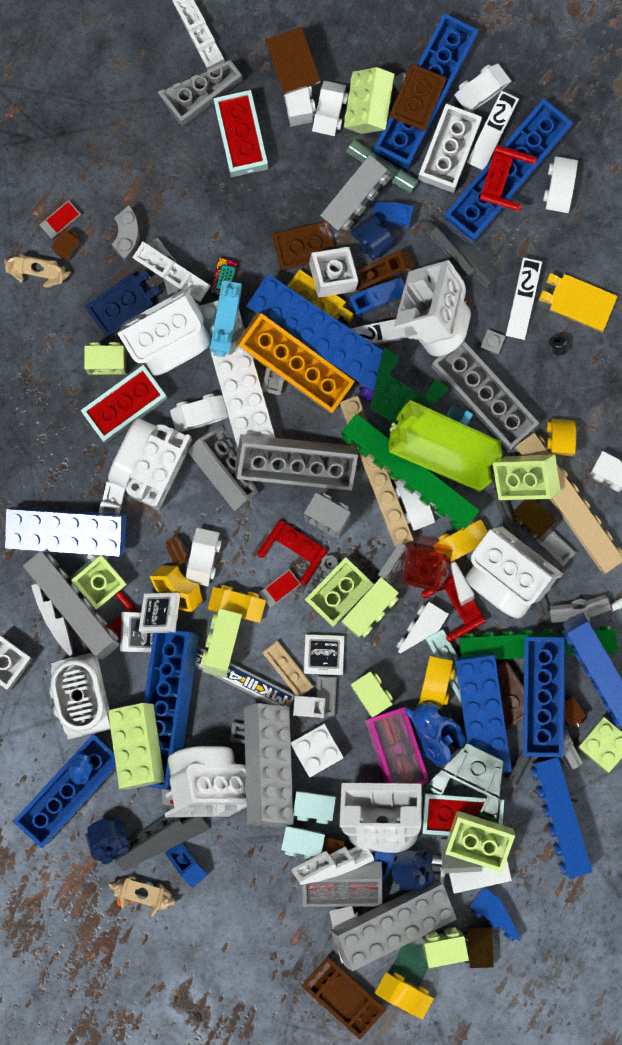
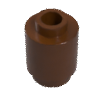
[165,535,190,566]

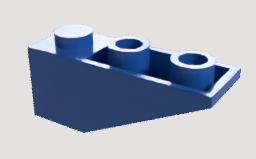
[349,277,405,318]
[469,887,521,941]

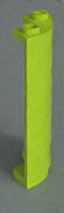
[389,400,502,492]

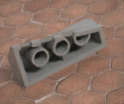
[158,60,243,127]
[187,425,258,511]

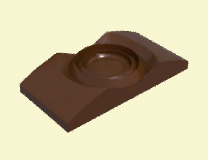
[301,956,386,1040]

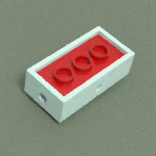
[213,90,268,177]
[80,365,168,444]
[422,793,504,836]

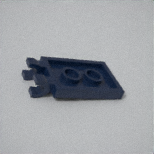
[85,269,163,338]

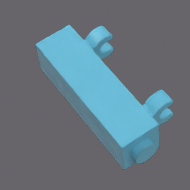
[210,280,242,357]

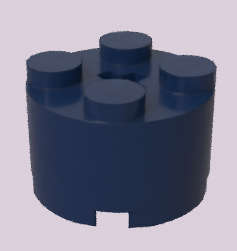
[350,214,394,261]
[85,818,129,864]
[392,850,435,890]

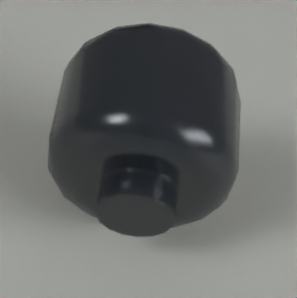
[549,334,569,356]

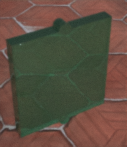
[390,943,428,986]

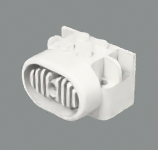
[394,260,471,356]
[118,286,212,376]
[108,418,193,511]
[466,526,563,619]
[49,653,111,740]
[164,746,247,817]
[340,783,422,853]

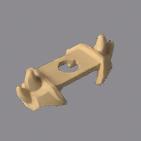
[4,253,70,289]
[109,875,176,917]

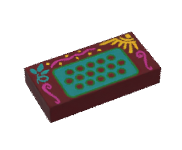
[209,257,238,297]

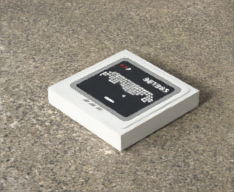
[139,593,180,633]
[120,612,154,652]
[304,634,344,675]

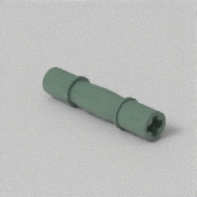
[347,139,419,194]

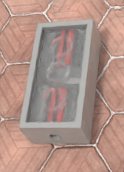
[302,861,382,907]

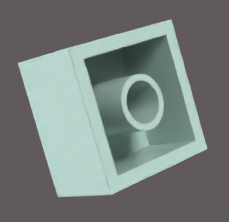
[293,791,336,824]
[281,825,325,860]

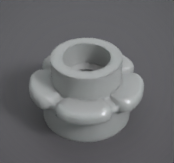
[321,555,340,574]

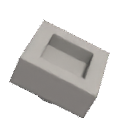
[480,330,506,355]

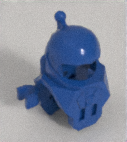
[405,702,466,767]

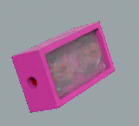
[365,707,430,785]

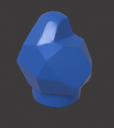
[69,755,93,785]

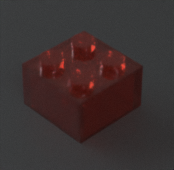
[402,543,452,592]

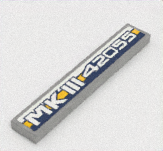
[195,647,296,708]

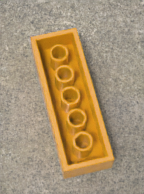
[235,313,355,413]

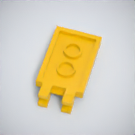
[287,269,354,323]
[539,273,618,332]

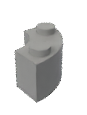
[112,205,140,263]

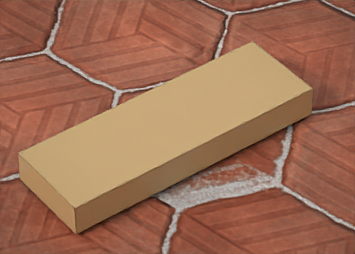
[262,641,314,696]

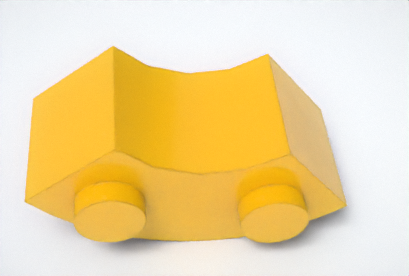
[546,418,576,456]
[433,520,488,566]
[150,566,203,612]
[207,585,266,623]
[419,656,455,711]
[375,972,434,1019]

